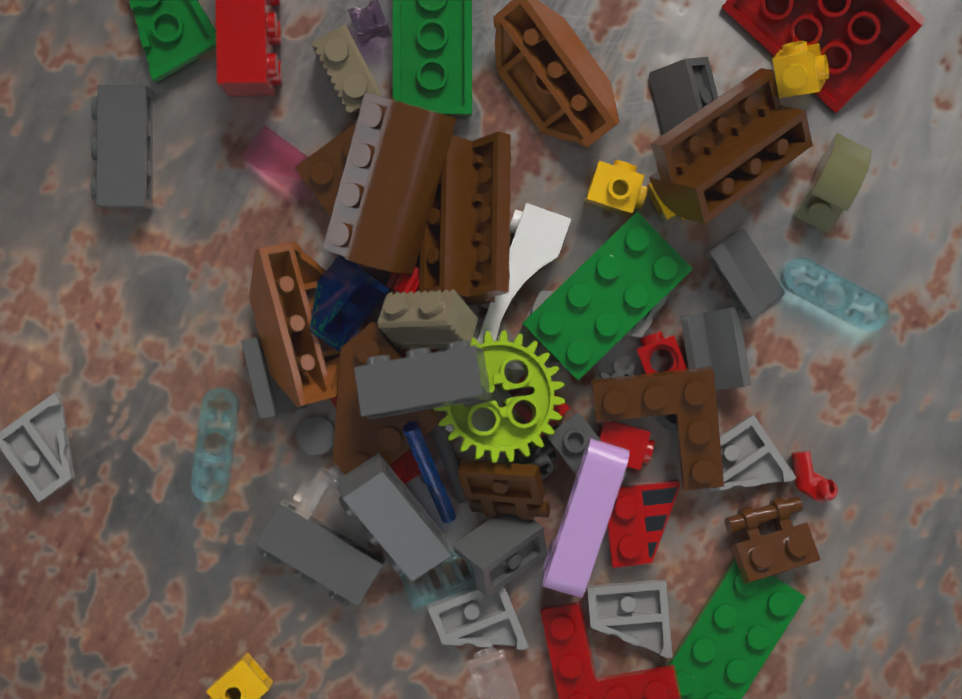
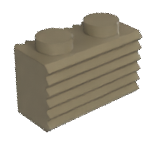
[312,25,383,119]
[378,289,478,350]

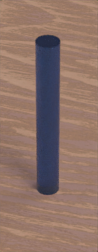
[402,421,456,523]

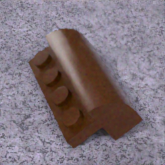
[649,68,813,224]
[322,92,457,275]
[419,131,511,305]

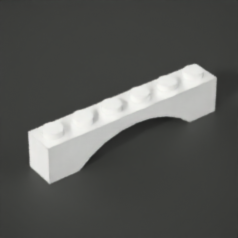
[445,203,571,432]

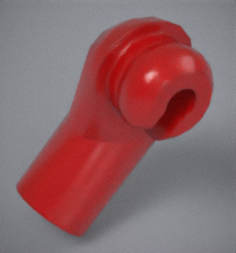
[791,451,838,503]

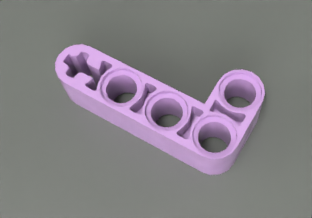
[542,438,630,598]

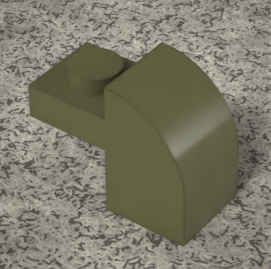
[794,133,872,233]

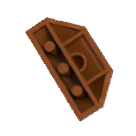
[493,0,620,147]
[249,241,349,407]

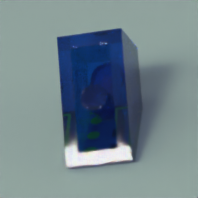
[309,255,389,352]

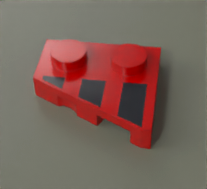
[607,480,680,568]

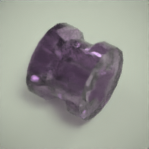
[347,0,391,47]

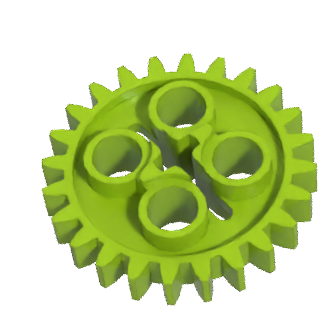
[433,330,565,463]

